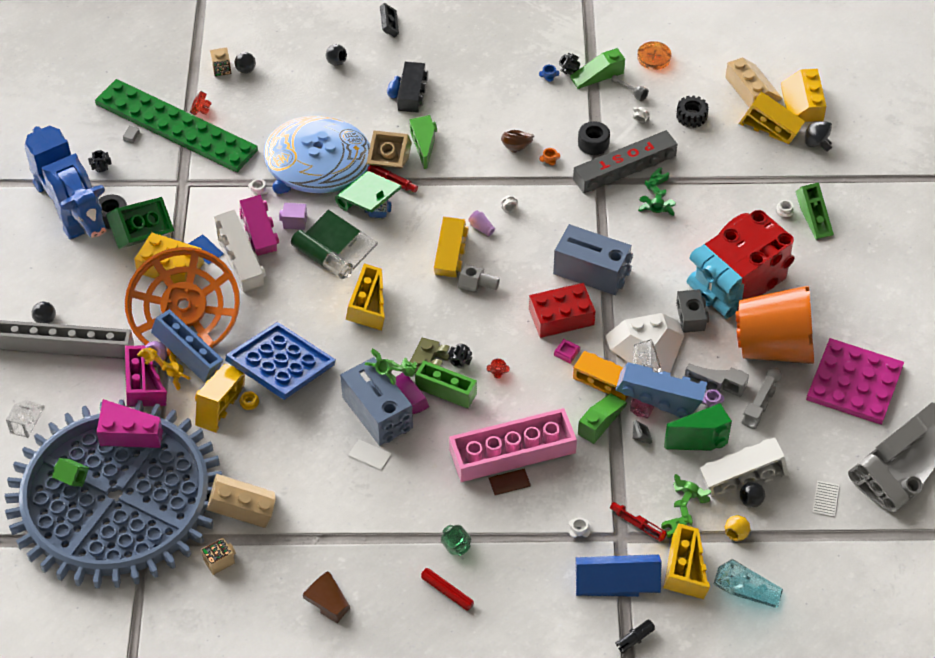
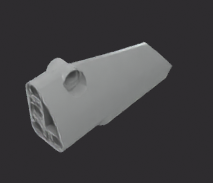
[848,402,935,512]

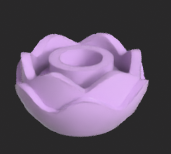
[145,341,167,365]

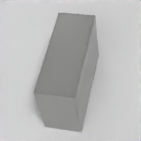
[123,125,140,143]

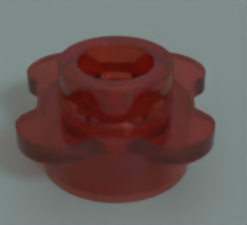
[486,358,510,379]

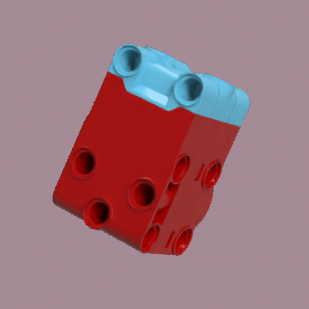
[686,210,795,319]

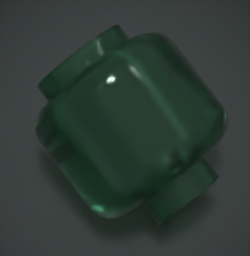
[441,525,471,556]

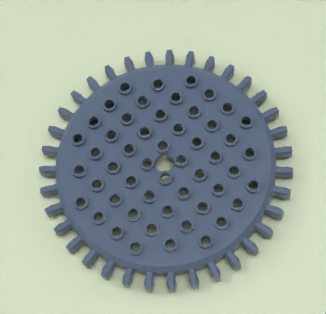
[4,400,223,589]

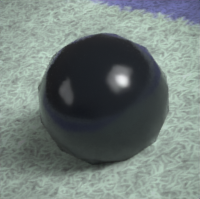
[325,44,347,66]
[234,52,256,74]
[31,301,56,324]
[740,482,765,507]

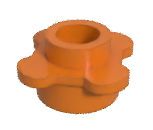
[539,148,560,166]

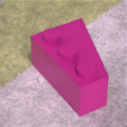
[239,195,279,256]
[125,345,167,407]
[97,399,163,448]

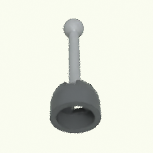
[611,75,649,101]

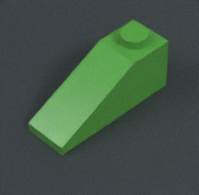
[570,48,625,89]
[409,115,437,169]
[795,182,834,239]
[578,393,627,444]

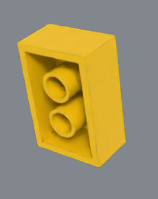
[134,232,204,284]

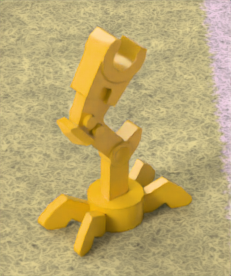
[137,347,191,390]

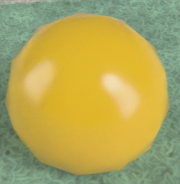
[724,515,751,541]

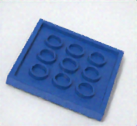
[225,322,336,400]

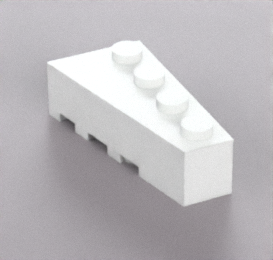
[214,209,266,292]
[700,437,789,497]

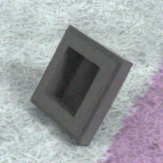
[632,420,652,444]

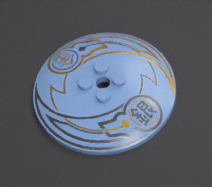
[264,116,370,193]

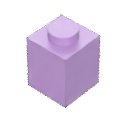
[279,203,307,230]

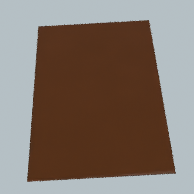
[488,468,531,495]

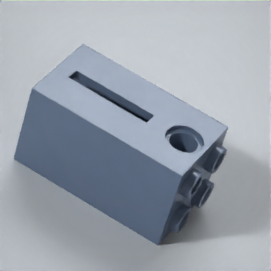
[553,224,633,296]
[340,357,413,446]

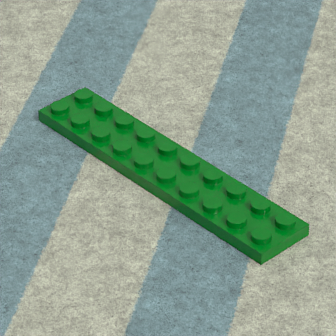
[95,79,258,173]

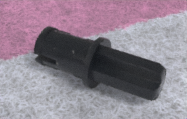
[615,619,655,653]

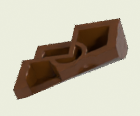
[303,571,350,624]

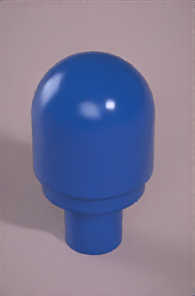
[387,76,401,99]
[272,180,291,194]

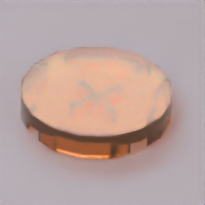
[637,41,671,70]

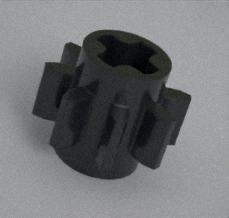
[559,53,580,75]
[88,150,112,172]
[448,344,473,368]

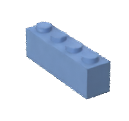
[151,309,223,383]

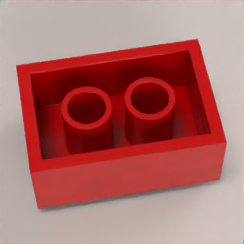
[529,283,596,338]

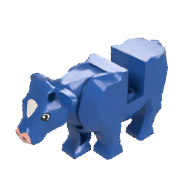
[25,125,106,240]

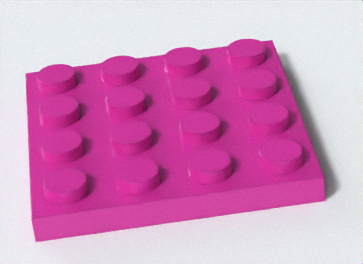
[806,338,904,425]

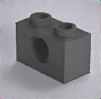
[676,289,709,333]

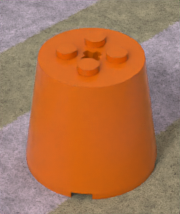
[736,286,814,364]

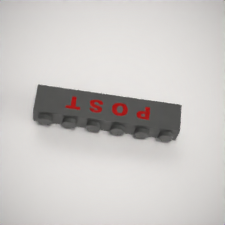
[573,130,678,193]

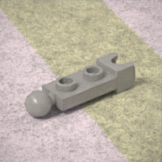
[741,368,782,429]

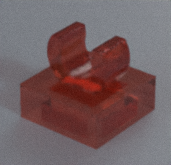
[189,91,212,116]

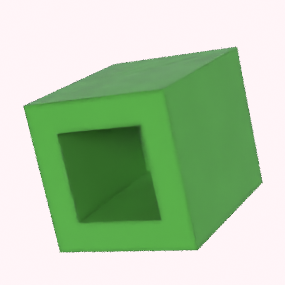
[52,458,89,487]

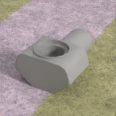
[458,264,500,292]

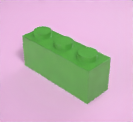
[415,360,477,409]

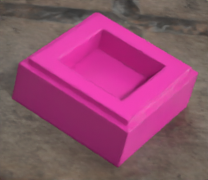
[554,339,580,364]

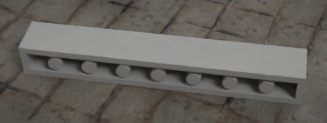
[0,320,134,358]

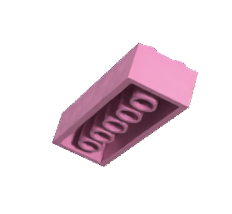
[449,408,577,482]

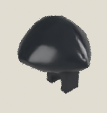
[804,121,832,152]

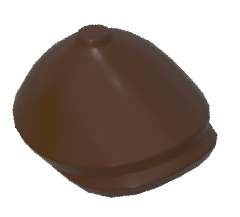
[501,130,535,153]

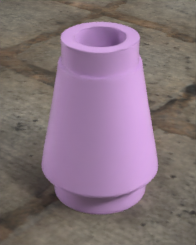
[468,210,495,236]

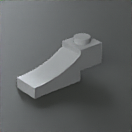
[685,363,749,397]

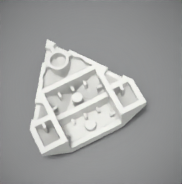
[605,313,684,373]

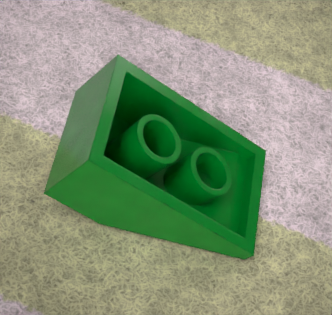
[106,197,174,249]
[664,403,732,451]

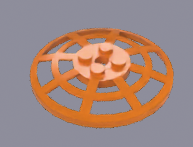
[125,247,240,357]

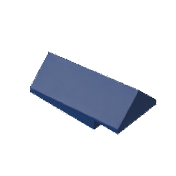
[575,554,662,597]

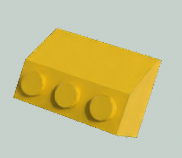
[781,69,827,122]

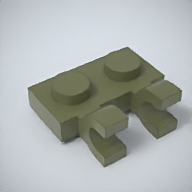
[410,337,450,373]

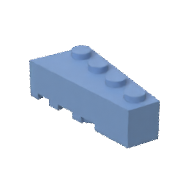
[616,362,707,418]

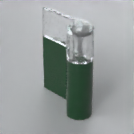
[291,209,378,279]

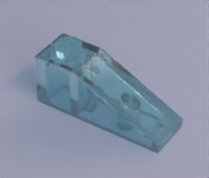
[713,559,783,608]

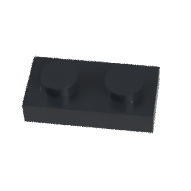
[380,3,399,38]

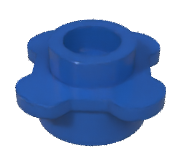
[539,64,560,82]

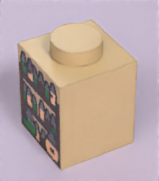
[210,47,232,77]
[201,538,236,575]

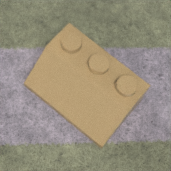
[725,57,782,107]
[206,474,276,528]

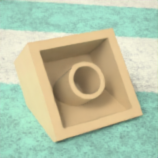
[367,130,412,168]

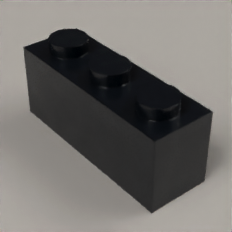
[397,61,428,113]

